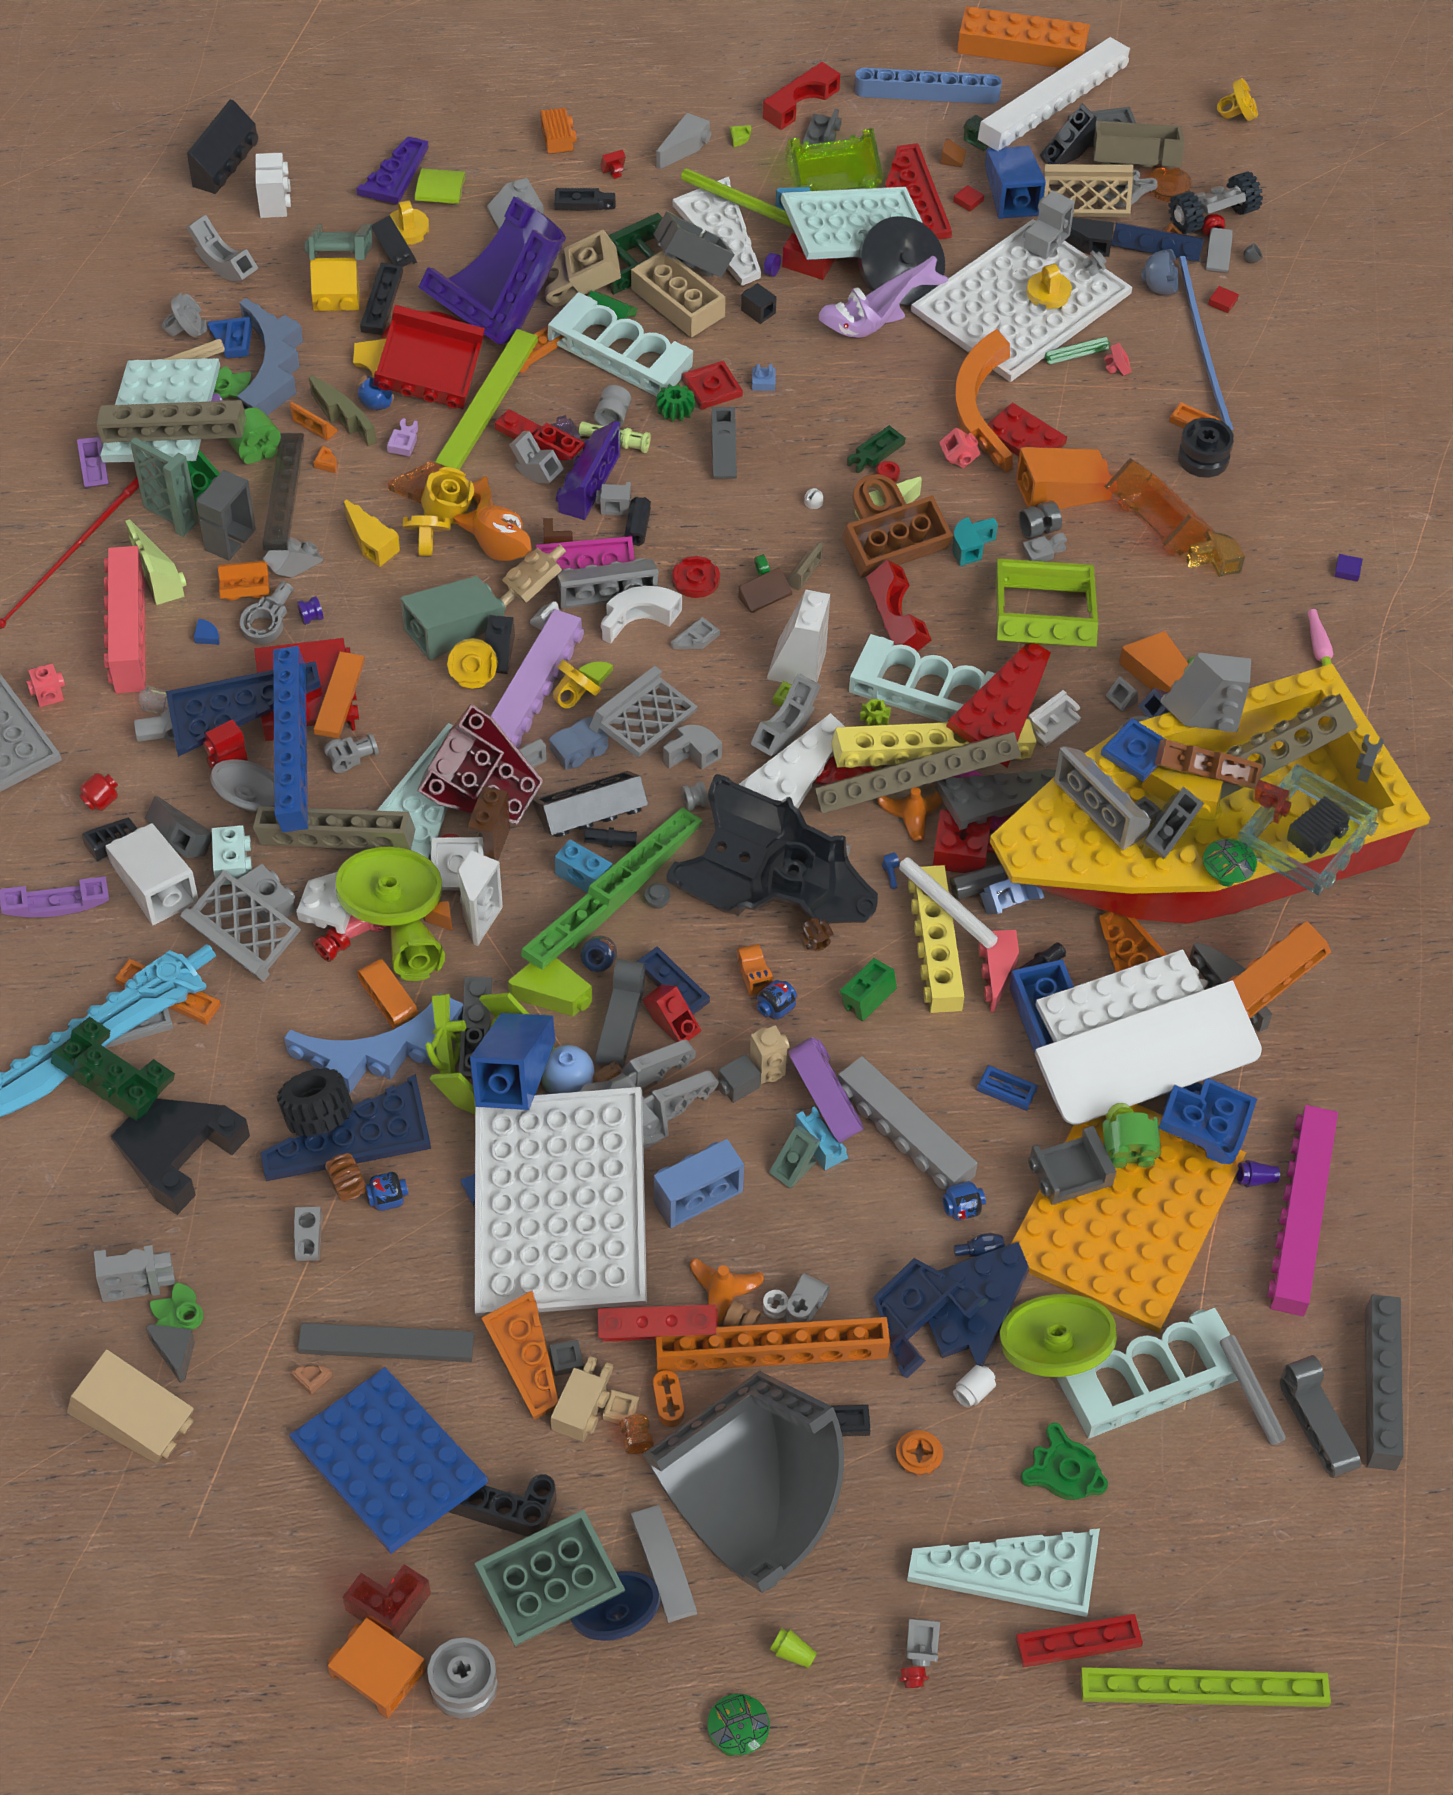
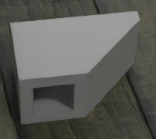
[263,536,324,578]

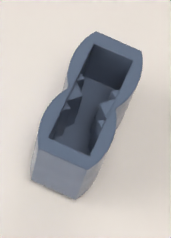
[549,717,609,770]

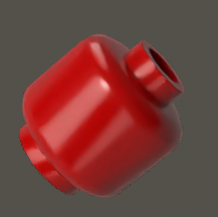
[79,773,118,811]

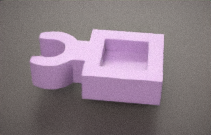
[387,418,418,456]

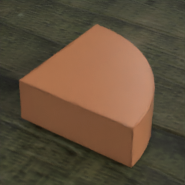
[291,1365,333,1395]

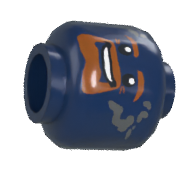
[580,935,617,972]

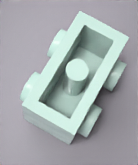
[212,825,252,885]

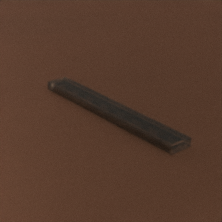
[262,433,305,550]

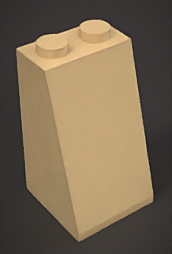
[67,1349,194,1464]

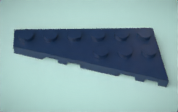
[166,661,321,757]
[261,1074,431,1181]

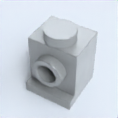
[596,482,631,516]

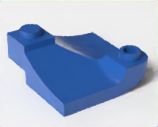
[1159,1078,1257,1164]

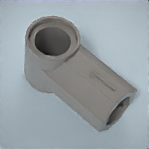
[134,709,175,742]

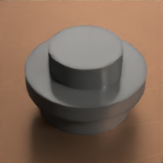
[644,883,670,909]

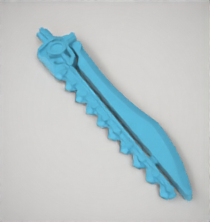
[0,944,216,1117]

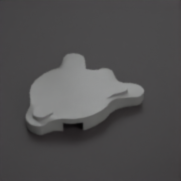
[1098,163,1158,207]

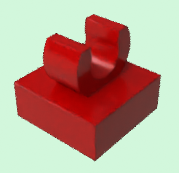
[600,149,626,179]

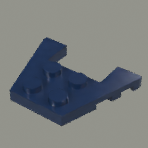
[873,1258,988,1378]

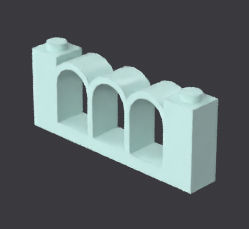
[548,292,693,397]
[849,634,996,723]
[1057,1308,1238,1439]

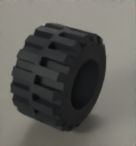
[277,1068,353,1136]

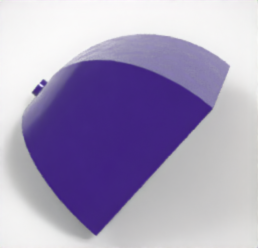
[418,196,566,344]

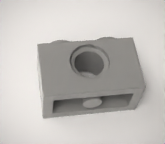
[237,864,295,923]

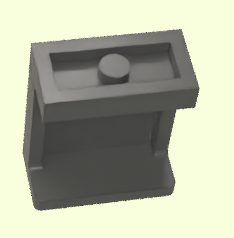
[1028,1126,1117,1205]

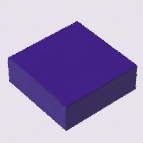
[1334,554,1363,582]

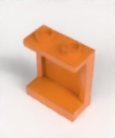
[327,1618,427,1719]

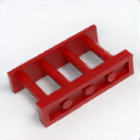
[598,1305,718,1342]

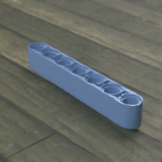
[854,68,1002,104]

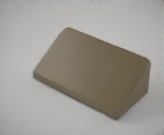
[786,542,823,591]

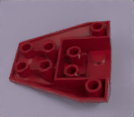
[417,704,543,825]

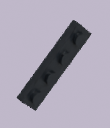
[360,263,403,335]

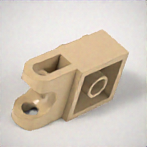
[545,230,621,307]

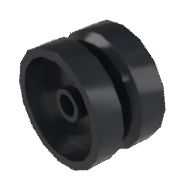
[1178,417,1234,478]

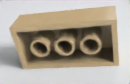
[631,250,725,338]

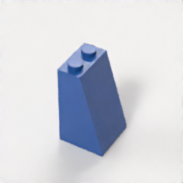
[985,146,1046,219]
[470,1013,556,1110]

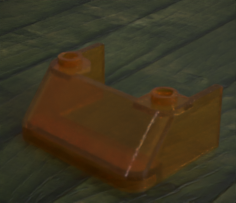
[1104,458,1216,556]

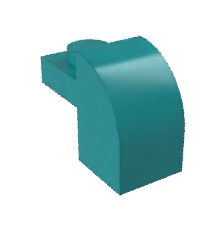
[952,517,998,566]

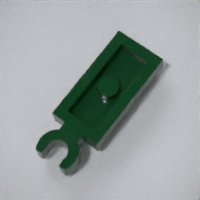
[847,425,906,473]

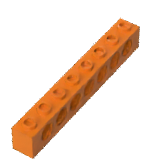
[655,1317,890,1373]

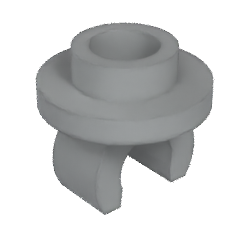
[1082,251,1107,276]

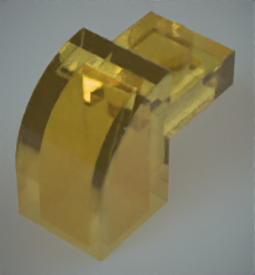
[1186,533,1245,577]

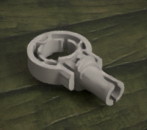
[240,581,294,644]

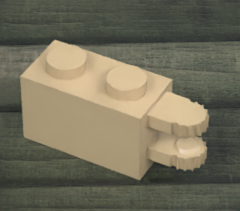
[551,1356,614,1442]

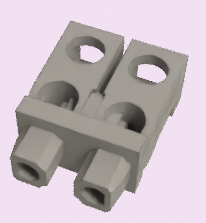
[94,1245,175,1303]

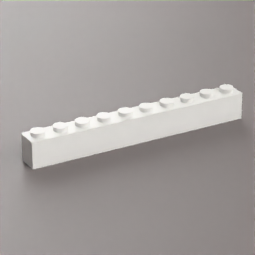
[978,37,1130,151]

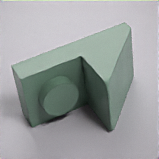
[769,1126,821,1188]

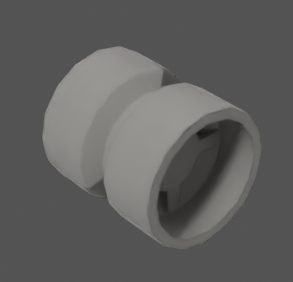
[594,385,631,427]

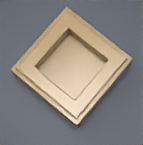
[603,1390,639,1427]

